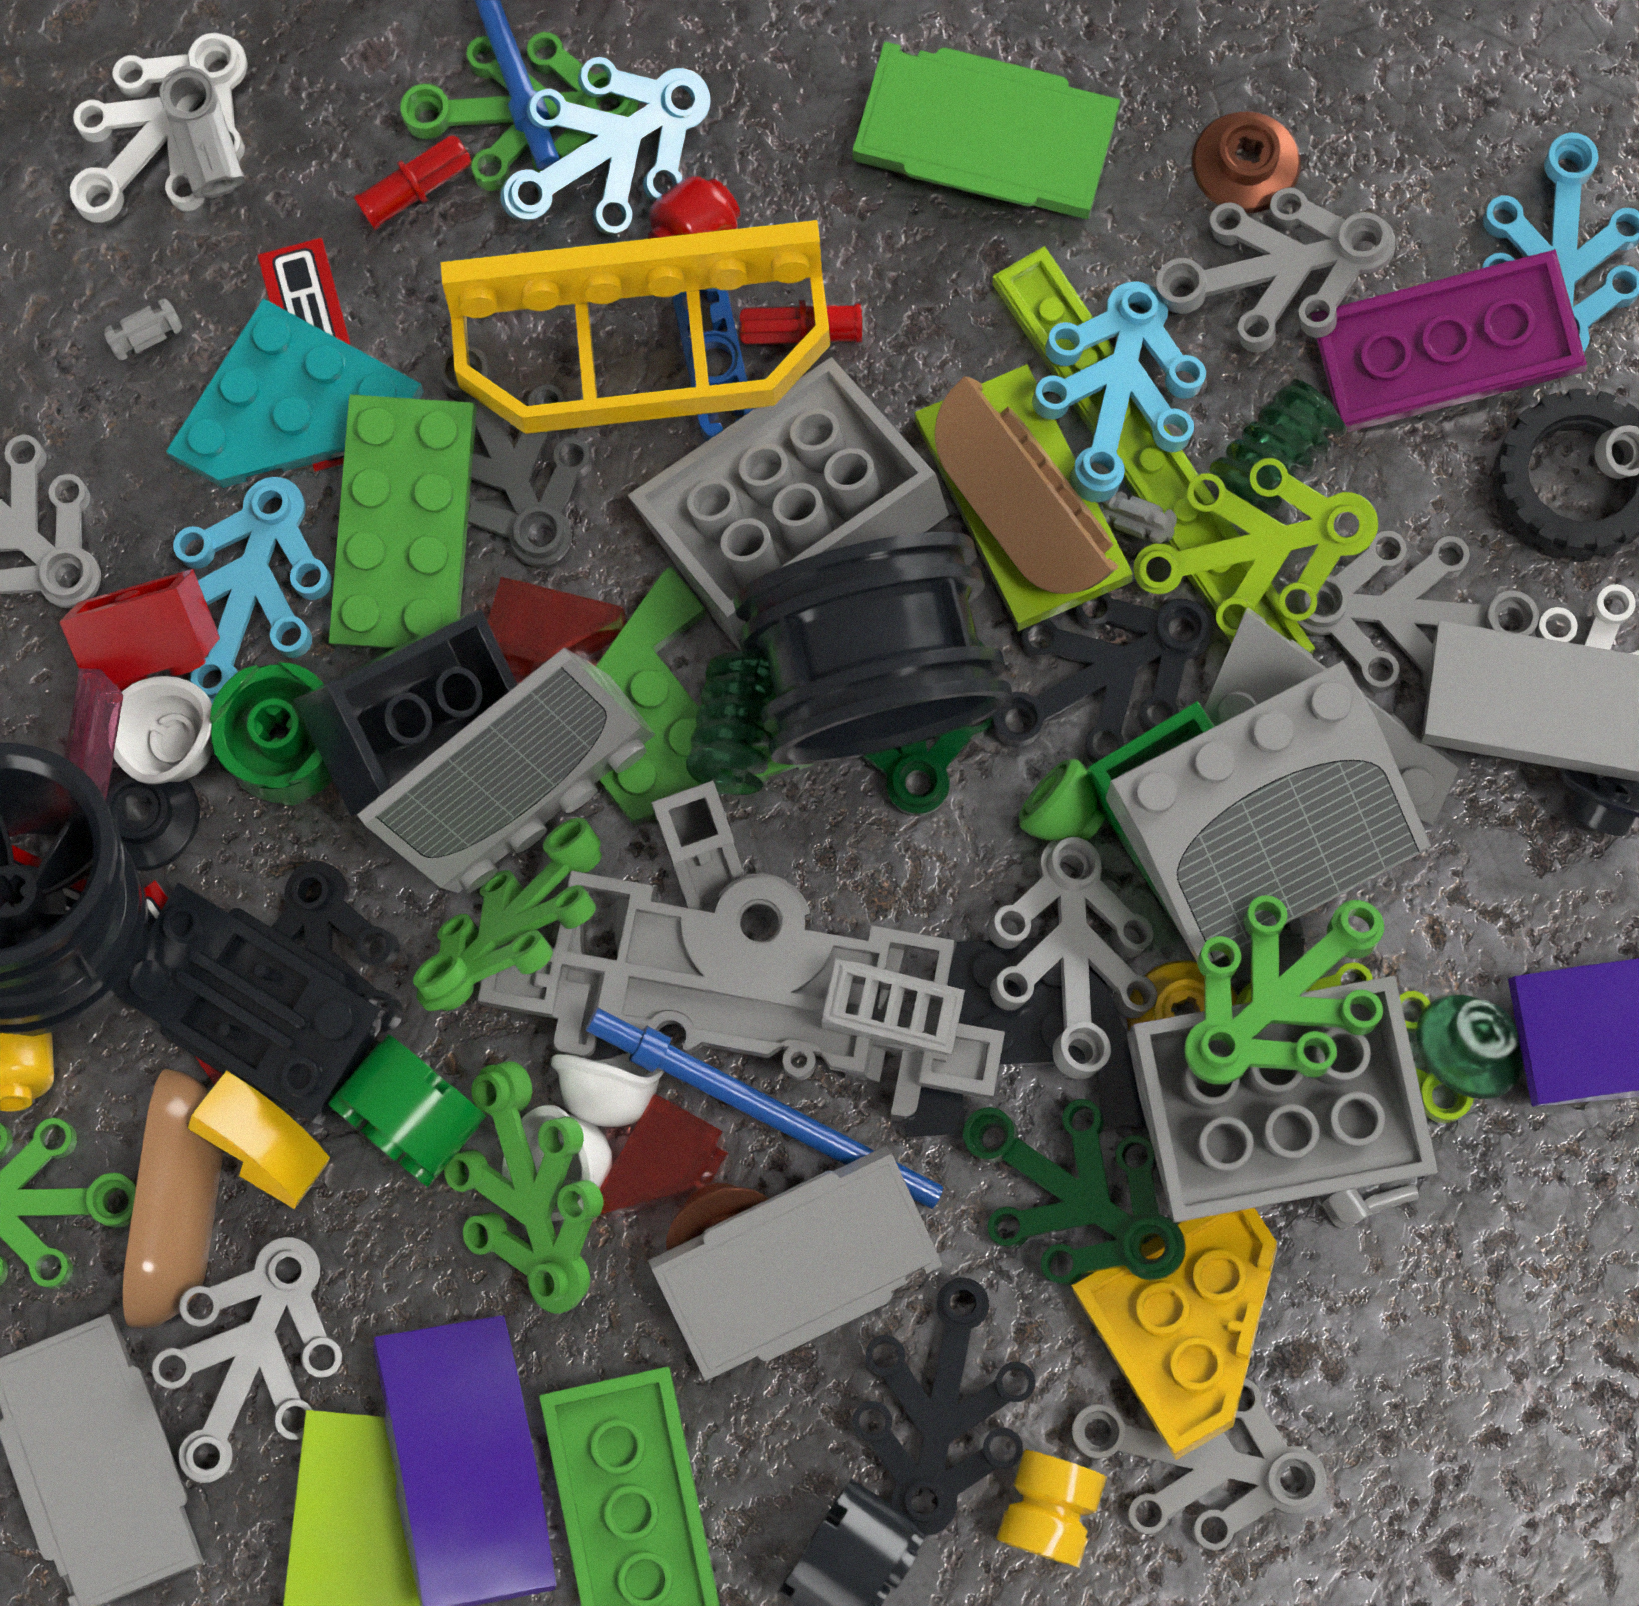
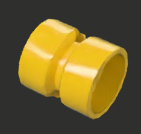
[996,1449,1107,1568]

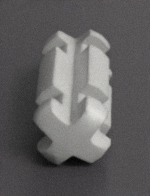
[104,299,182,360]
[1102,492,1177,543]

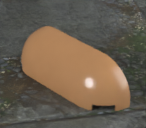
[935,376,1118,594]
[123,1069,224,1329]

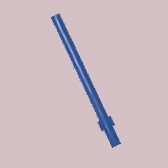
[474,0,560,170]
[585,1007,943,1209]

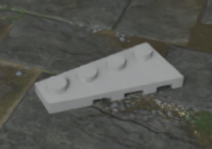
[1204,607,1460,826]

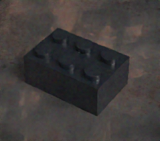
[293,609,518,816]

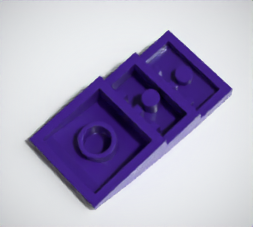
[1508,958,1639,1107]
[373,1315,556,1606]

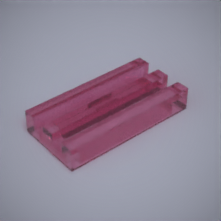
[65,668,124,801]

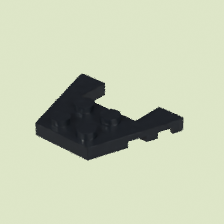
[906,937,1148,1140]

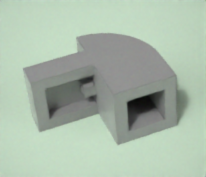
[651,781,745,913]

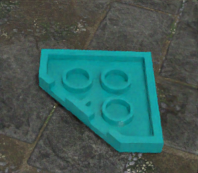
[166,298,424,488]

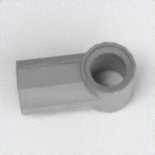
[159,66,245,198]

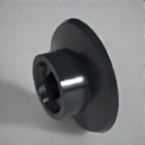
[97,767,200,871]
[1559,768,1639,836]

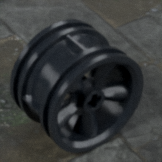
[733,532,1014,765]
[0,743,148,1037]

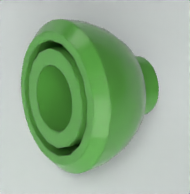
[1019,759,1105,841]

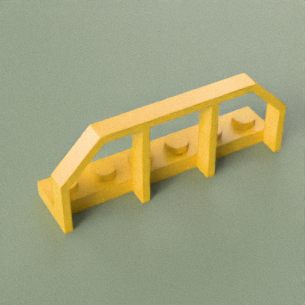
[441,220,830,434]

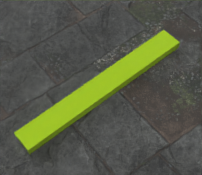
[992,246,1315,654]

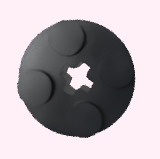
[777,1478,927,1606]

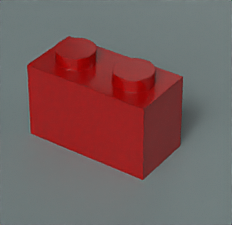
[60,569,220,692]

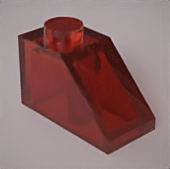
[488,577,627,682]
[598,1093,729,1221]

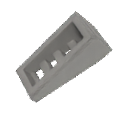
[822,958,965,1056]

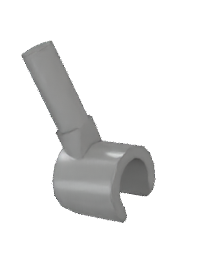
[1322,1184,1419,1230]

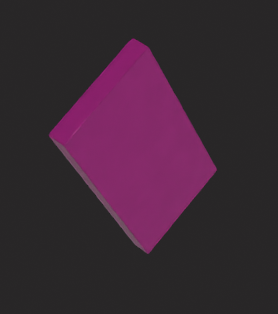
[1311,249,1587,434]

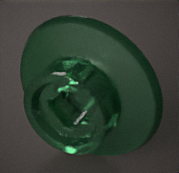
[1416,995,1523,1099]

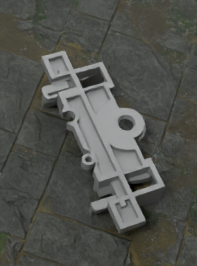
[478,871,1005,1122]

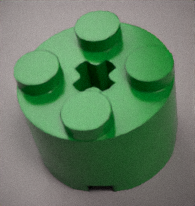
[210,662,333,806]
[327,1034,486,1188]

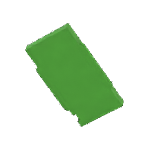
[853,41,1120,220]

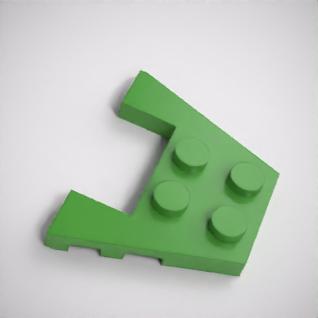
[596,566,814,826]

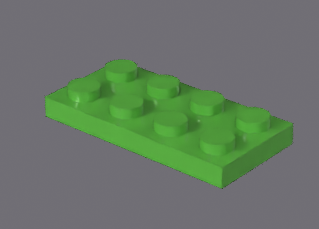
[329,394,477,650]
[539,1366,720,1606]

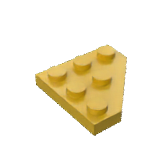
[1072,1208,1277,1460]

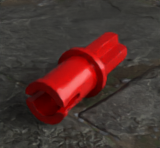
[353,135,472,230]
[739,300,862,345]

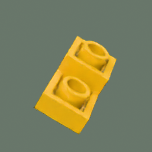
[188,1070,330,1209]

